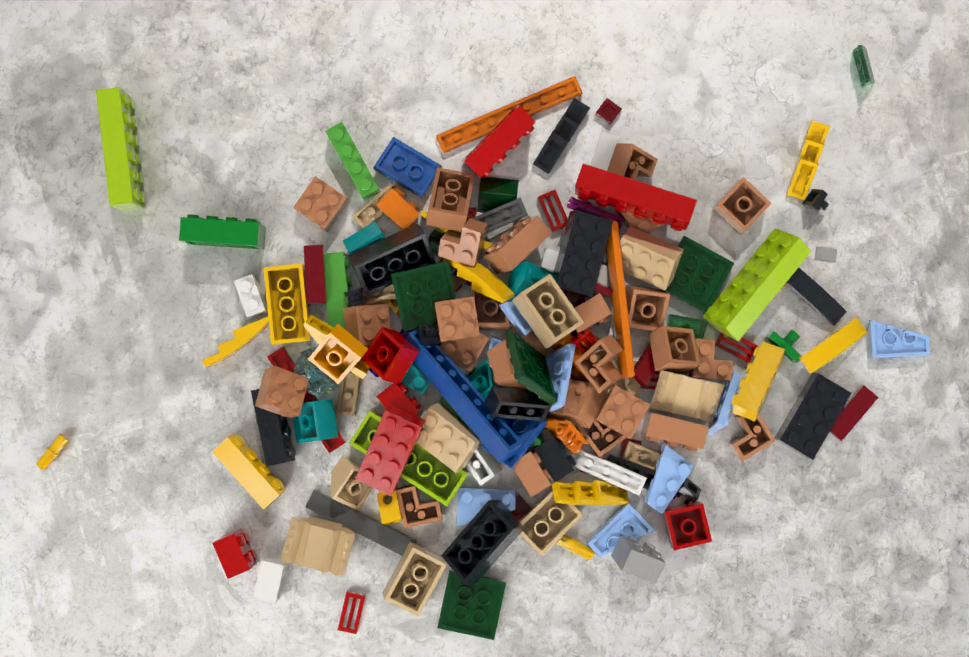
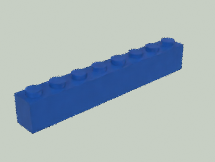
[406,330,523,463]

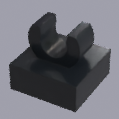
[802,189,829,211]
[416,323,441,345]
[676,478,701,504]

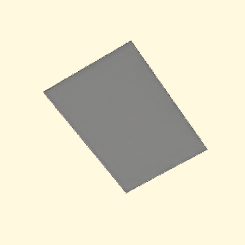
[815,247,837,262]

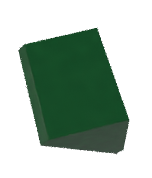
[477,176,519,213]

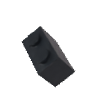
[534,437,577,482]

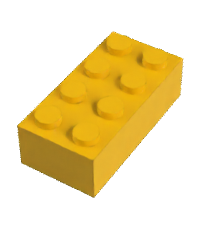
[263,263,313,345]

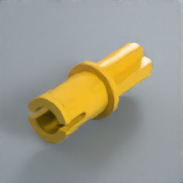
[36,434,70,470]
[556,535,595,560]

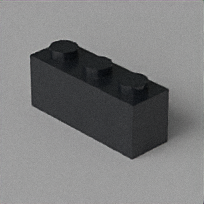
[485,386,551,421]

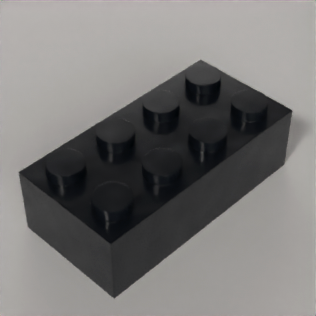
[552,210,613,297]
[347,223,436,297]
[774,373,852,460]
[441,500,525,585]

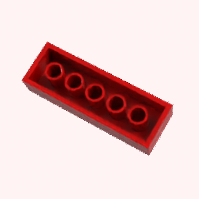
[575,163,697,231]

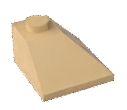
[330,455,373,511]

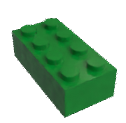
[179,214,266,250]

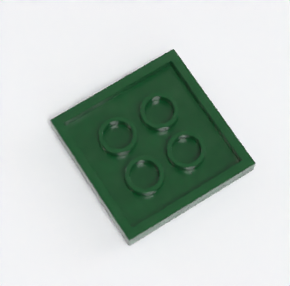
[665,236,734,313]
[391,261,456,331]
[506,330,557,405]
[437,570,506,640]

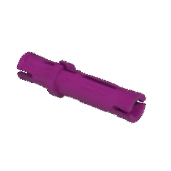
[567,196,624,229]

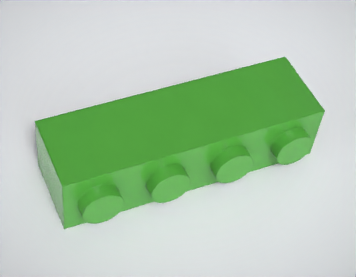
[326,122,381,201]
[324,252,352,329]

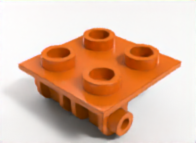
[545,418,589,453]

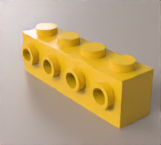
[731,341,785,421]
[212,433,286,510]

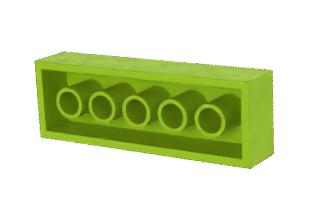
[96,87,146,211]
[703,228,811,341]
[348,409,469,506]

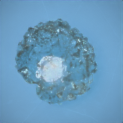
[294,347,338,396]

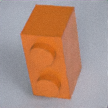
[375,187,420,230]

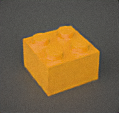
[308,324,368,384]

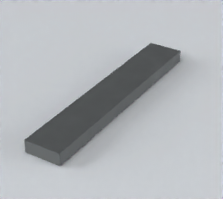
[305,489,417,556]

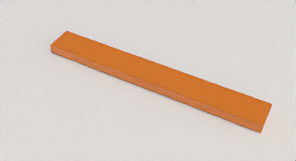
[436,76,583,154]
[606,221,635,379]

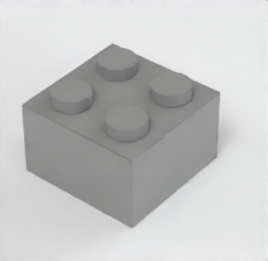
[611,535,666,584]

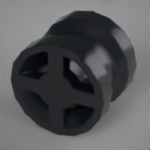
[344,288,366,308]

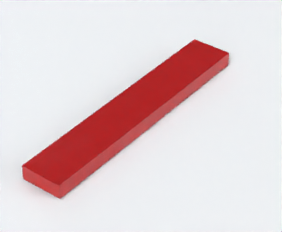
[267,346,346,453]

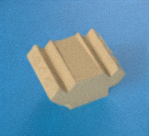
[650,370,724,422]
[280,516,356,576]

